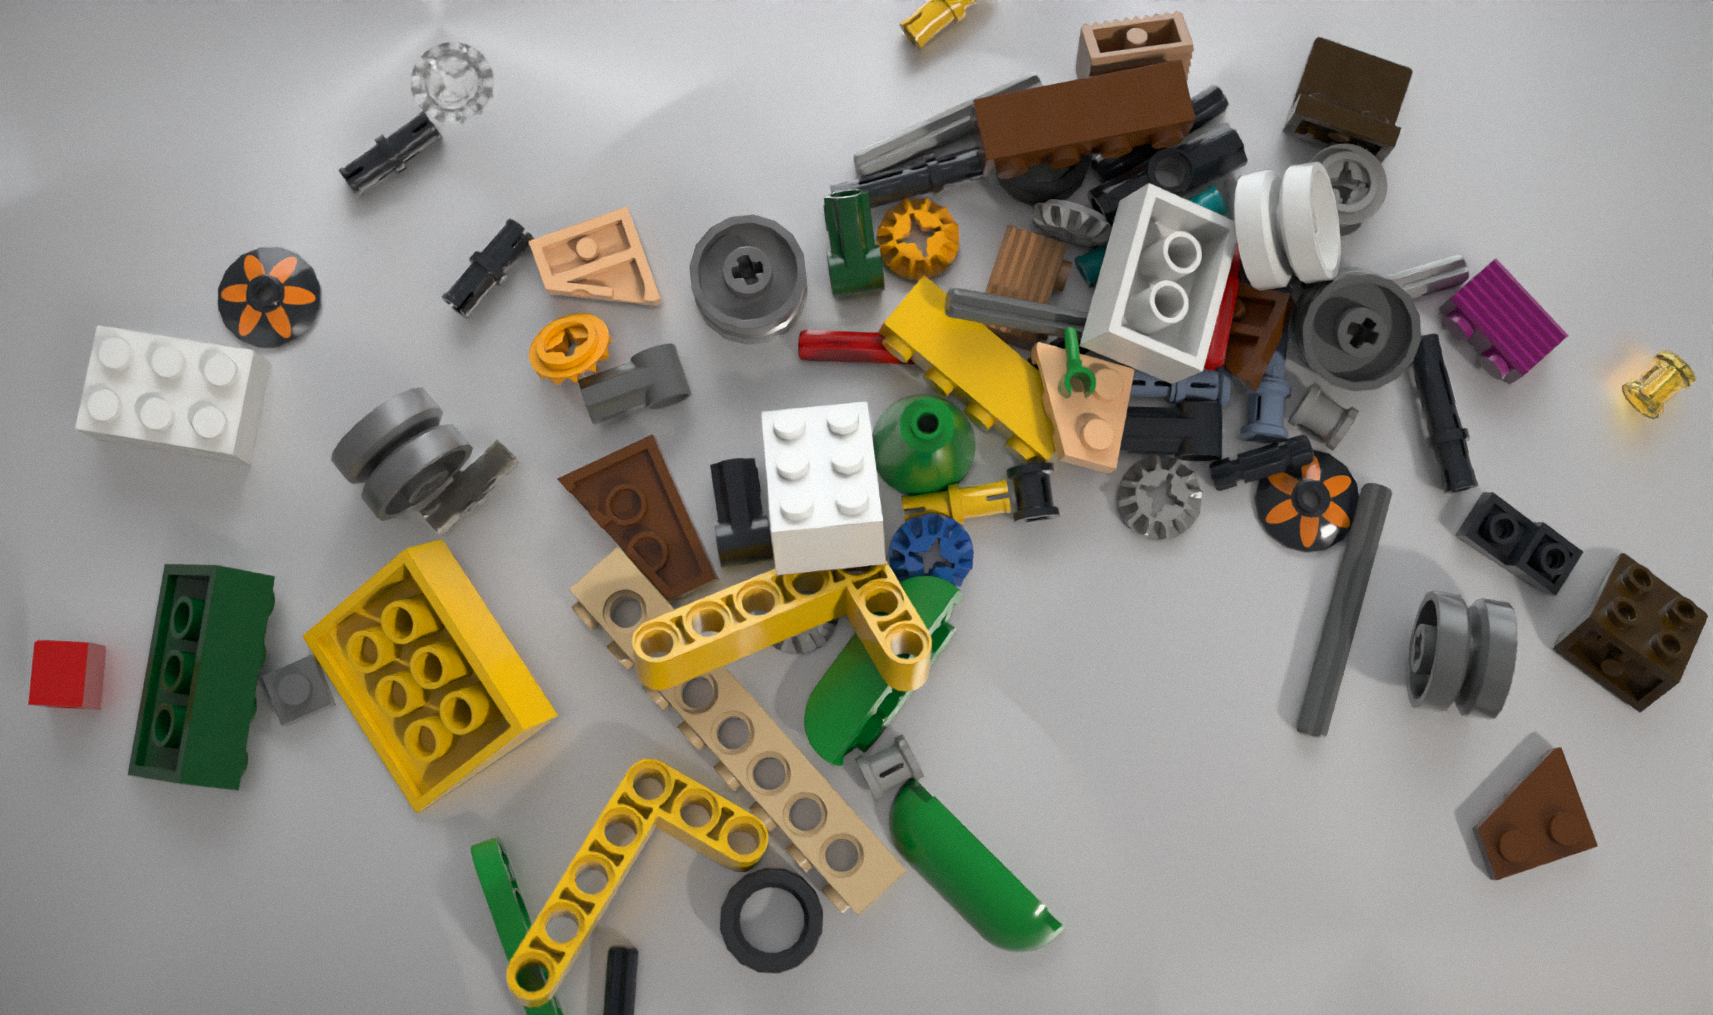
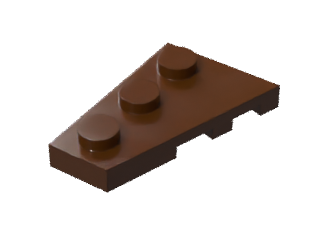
[557,434,720,602]

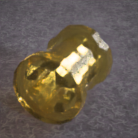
[1622,349,1696,419]

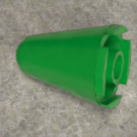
[872,394,976,496]

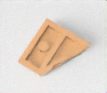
[529,207,662,306]
[1030,342,1135,474]

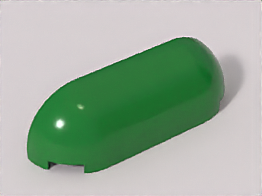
[804,576,963,766]
[889,777,1065,952]

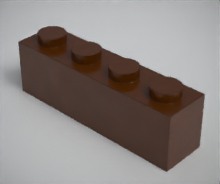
[970,59,1196,179]

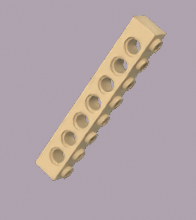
[569,547,907,916]

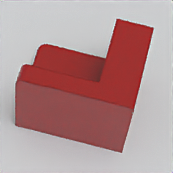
[28,640,106,710]

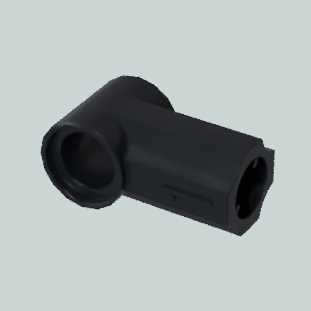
[1119,402,1222,462]
[710,458,774,568]

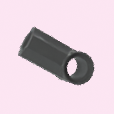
[578,344,692,425]

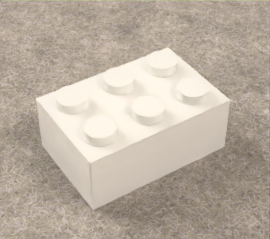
[1079,183,1237,384]
[75,325,271,465]
[761,401,886,575]

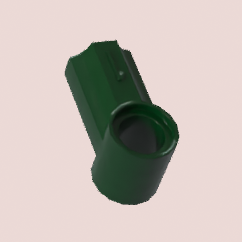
[823,189,885,297]

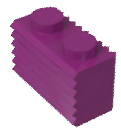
[1439,258,1569,385]

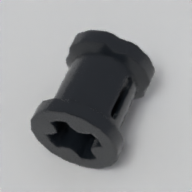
[1006,462,1060,523]

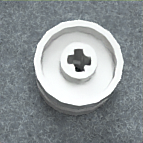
[1234,162,1341,291]

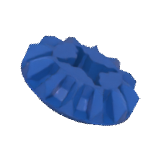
[889,513,974,587]

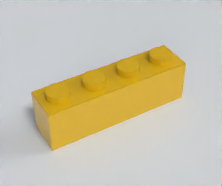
[878,275,1056,464]

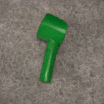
[1058,327,1096,399]

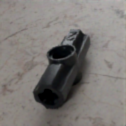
[1087,122,1248,227]

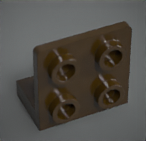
[1282,37,1413,164]
[1552,553,1708,713]

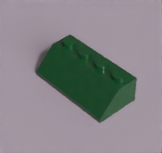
[128,564,275,791]

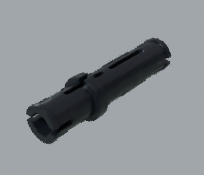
[830,146,988,209]
[1411,334,1479,494]

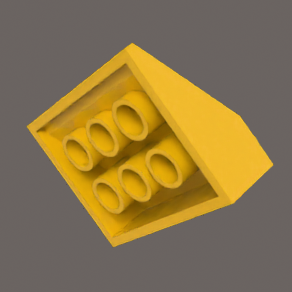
[302,539,558,814]

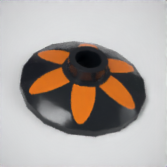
[218,247,322,348]
[1254,449,1359,553]

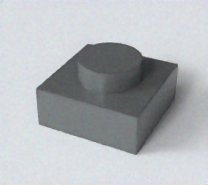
[262,655,336,726]

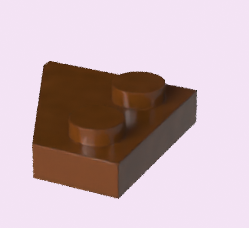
[1222,284,1296,392]
[1472,747,1598,880]

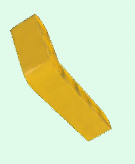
[632,561,932,692]
[507,759,769,1007]

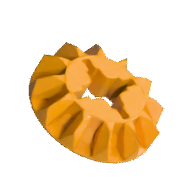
[877,197,959,280]
[529,313,613,386]

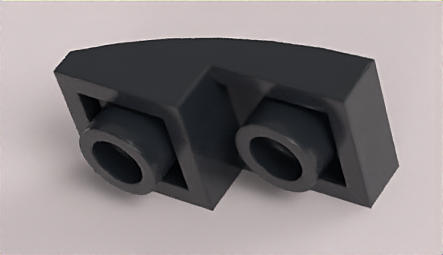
[1456,492,1583,596]

